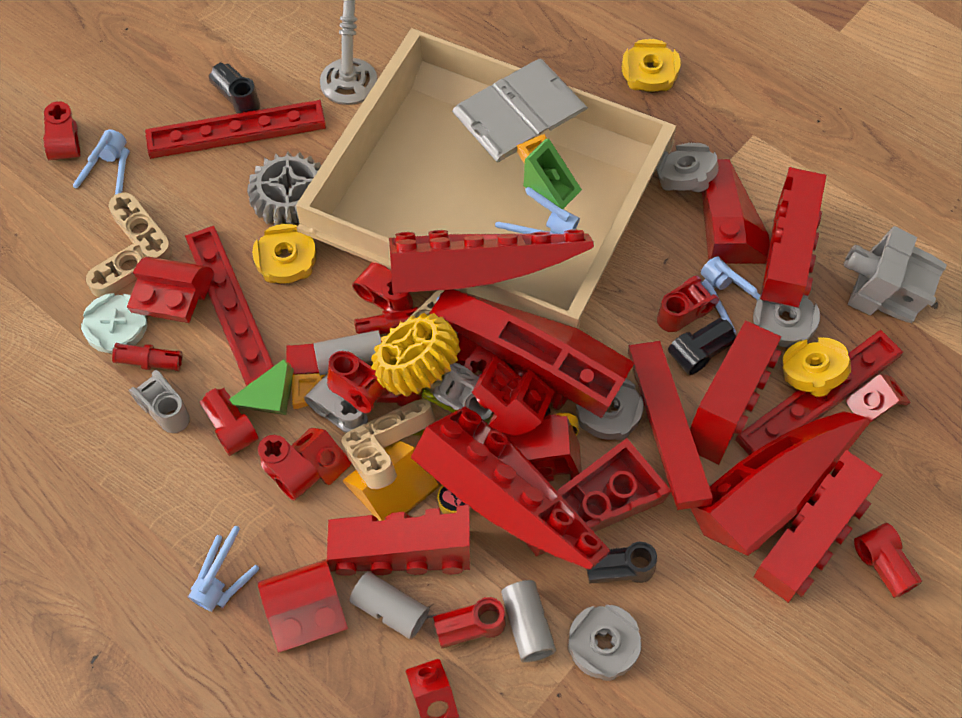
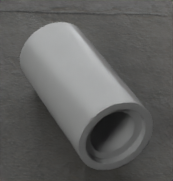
[313,330,381,375]
[350,571,429,640]
[501,580,556,662]

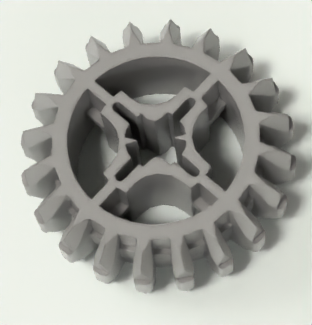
[247,151,321,225]

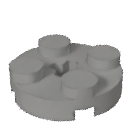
[656,143,719,192]
[753,295,820,347]
[576,379,643,440]
[568,605,641,681]

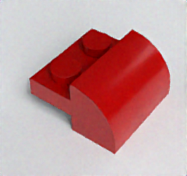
[127,256,214,323]
[471,355,555,435]
[258,559,348,653]

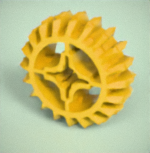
[371,313,460,397]

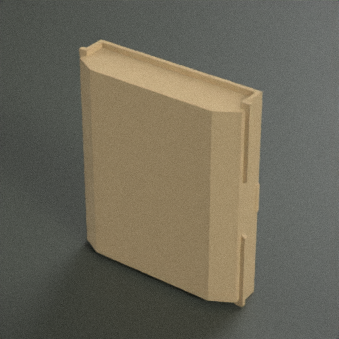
[296,28,676,329]

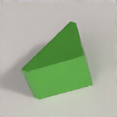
[523,139,582,209]
[229,359,294,415]

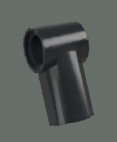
[209,62,260,114]
[668,318,736,376]
[587,541,657,584]

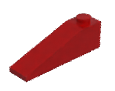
[702,159,770,264]

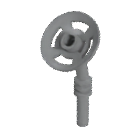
[320,0,378,105]

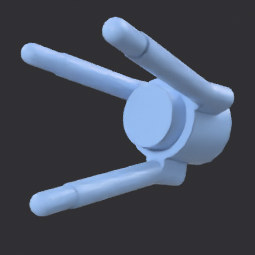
[73,130,130,195]
[495,187,580,234]
[700,257,761,335]
[188,526,259,612]

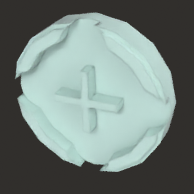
[81,293,147,354]

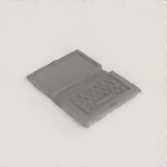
[452,59,588,162]

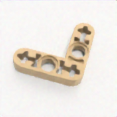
[86,193,172,297]
[341,400,436,489]

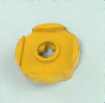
[622,39,681,91]
[252,224,317,283]
[783,337,851,396]

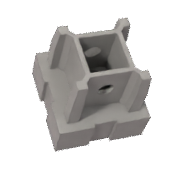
[844,226,947,323]

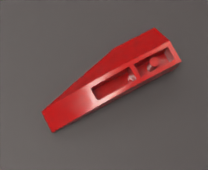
[389,229,594,293]
[429,289,635,419]
[411,406,611,570]
[690,411,870,556]

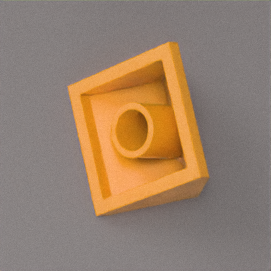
[343,441,439,521]

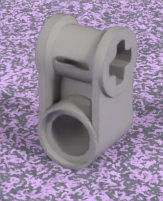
[433,363,493,420]
[129,370,190,433]
[304,374,368,433]

